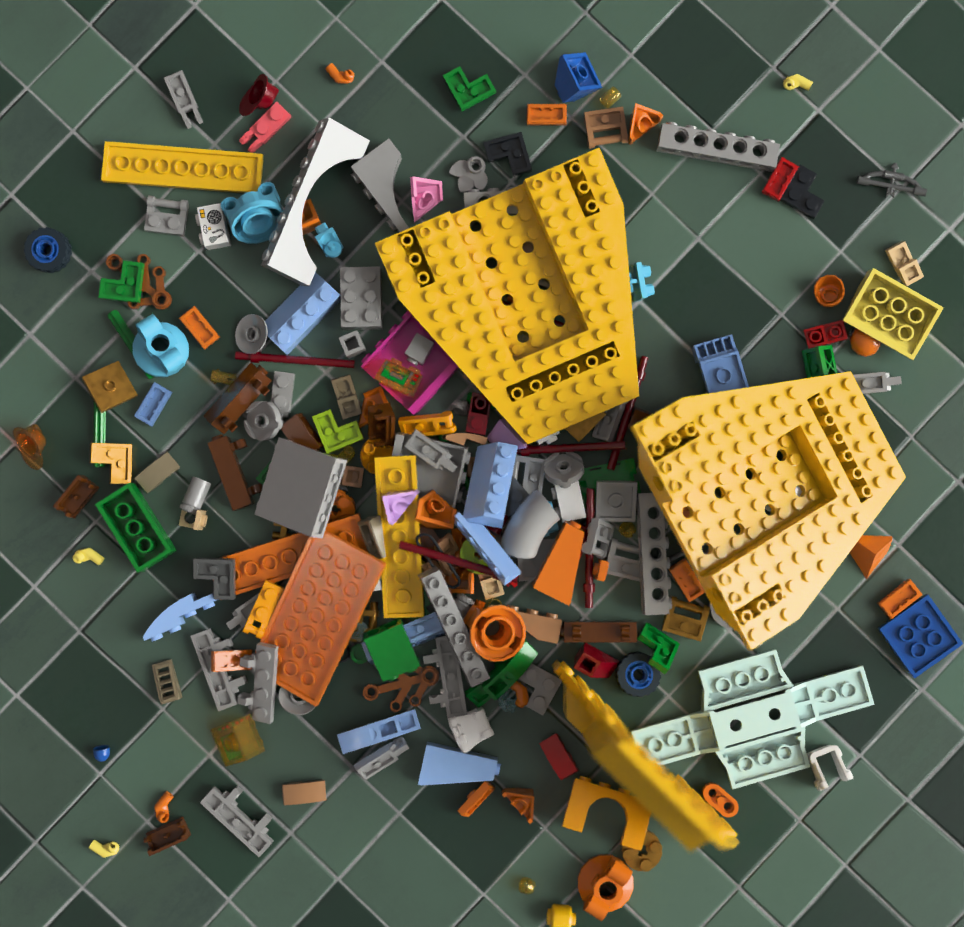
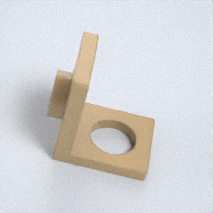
[179,509,208,530]

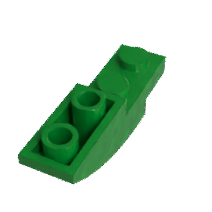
[465,639,538,708]

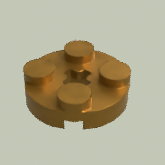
[621,830,662,872]

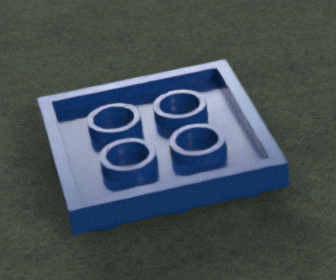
[877,594,963,679]

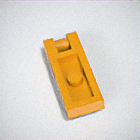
[398,411,457,436]
[242,579,284,639]

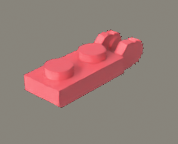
[239,102,291,153]

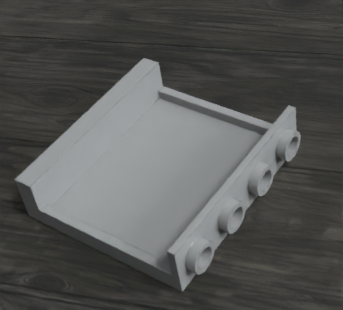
[392,432,471,514]
[255,438,347,539]

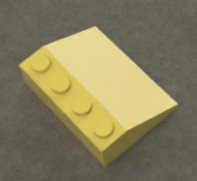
[843,268,944,360]

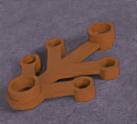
[106,254,172,310]
[363,666,439,712]

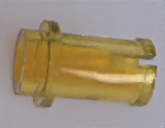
[210,368,237,385]

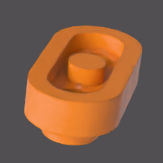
[702,782,739,817]

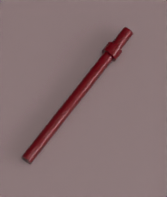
[235,351,355,368]
[607,356,649,471]
[517,441,625,456]
[583,488,595,608]
[399,541,519,583]

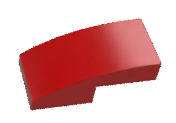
[803,320,848,349]
[539,734,579,781]

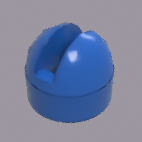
[93,745,110,762]

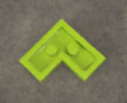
[312,409,364,454]

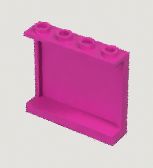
[361,311,459,416]

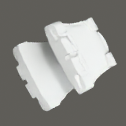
[448,707,494,753]
[807,745,853,791]

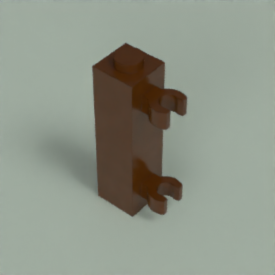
[203,363,272,434]
[207,434,263,511]
[559,621,637,642]

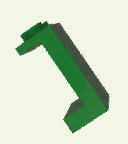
[363,618,420,682]

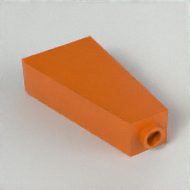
[532,520,584,606]

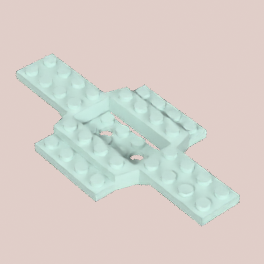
[631,649,874,789]

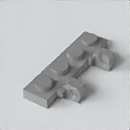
[190,628,248,711]
[423,636,467,718]
[237,642,279,724]
[200,785,274,857]

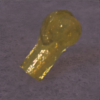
[328,446,355,464]

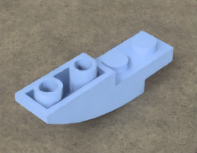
[143,593,219,642]
[337,709,421,754]

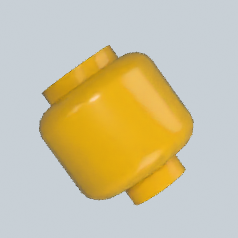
[546,903,576,927]

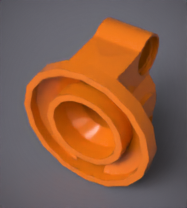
[463,604,526,662]
[578,854,633,921]

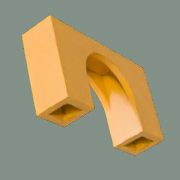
[561,776,651,851]

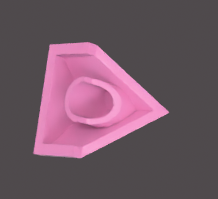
[410,177,443,223]

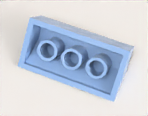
[265,272,341,355]
[463,442,518,528]

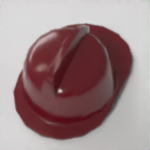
[239,74,279,116]

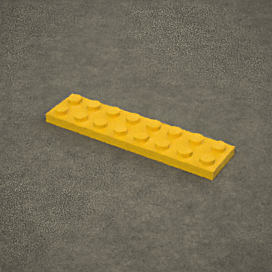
[101,141,264,193]
[374,455,425,618]

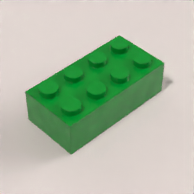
[95,483,177,573]

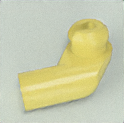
[783,74,813,91]
[73,548,105,566]
[89,840,119,858]

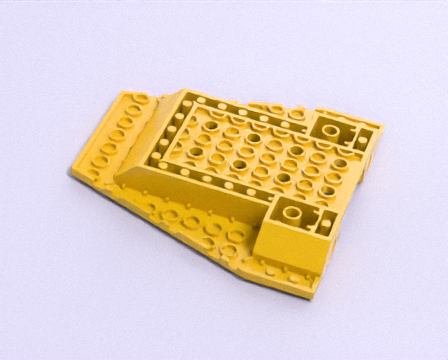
[375,148,639,444]
[630,371,906,650]
[552,660,740,852]

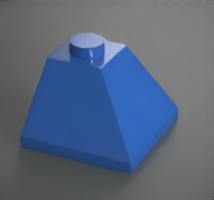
[555,53,602,103]

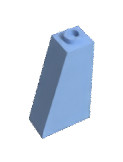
[418,742,501,786]

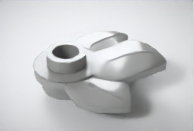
[449,156,488,193]

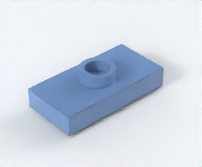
[134,382,173,427]

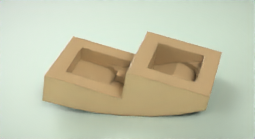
[885,241,924,286]
[478,557,505,600]

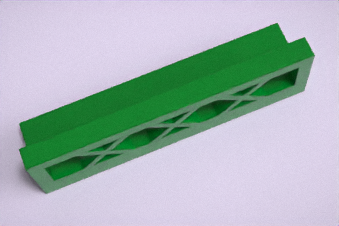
[802,345,837,378]

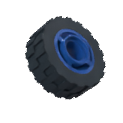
[24,227,72,273]
[615,652,661,697]

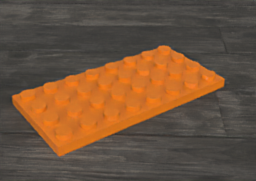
[249,530,387,707]

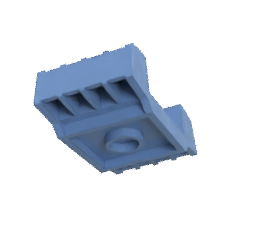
[692,334,749,394]

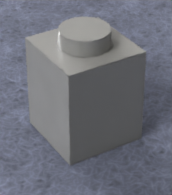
[339,330,367,359]
[405,333,435,366]

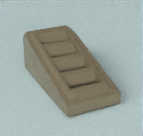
[357,515,386,559]
[152,659,183,705]

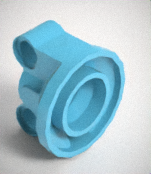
[221,182,284,244]
[133,314,189,377]

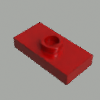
[761,157,799,202]

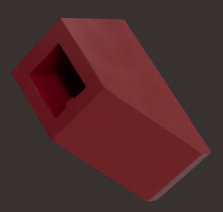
[465,392,491,436]
[573,642,619,678]

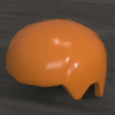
[814,275,845,307]
[850,329,881,357]

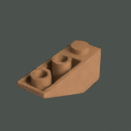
[507,605,562,644]

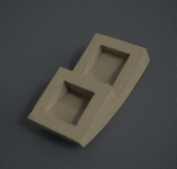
[331,374,362,419]
[135,452,180,494]

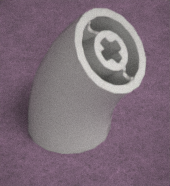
[500,489,560,559]

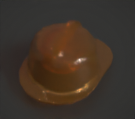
[13,424,46,470]

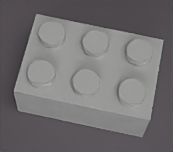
[340,266,383,330]

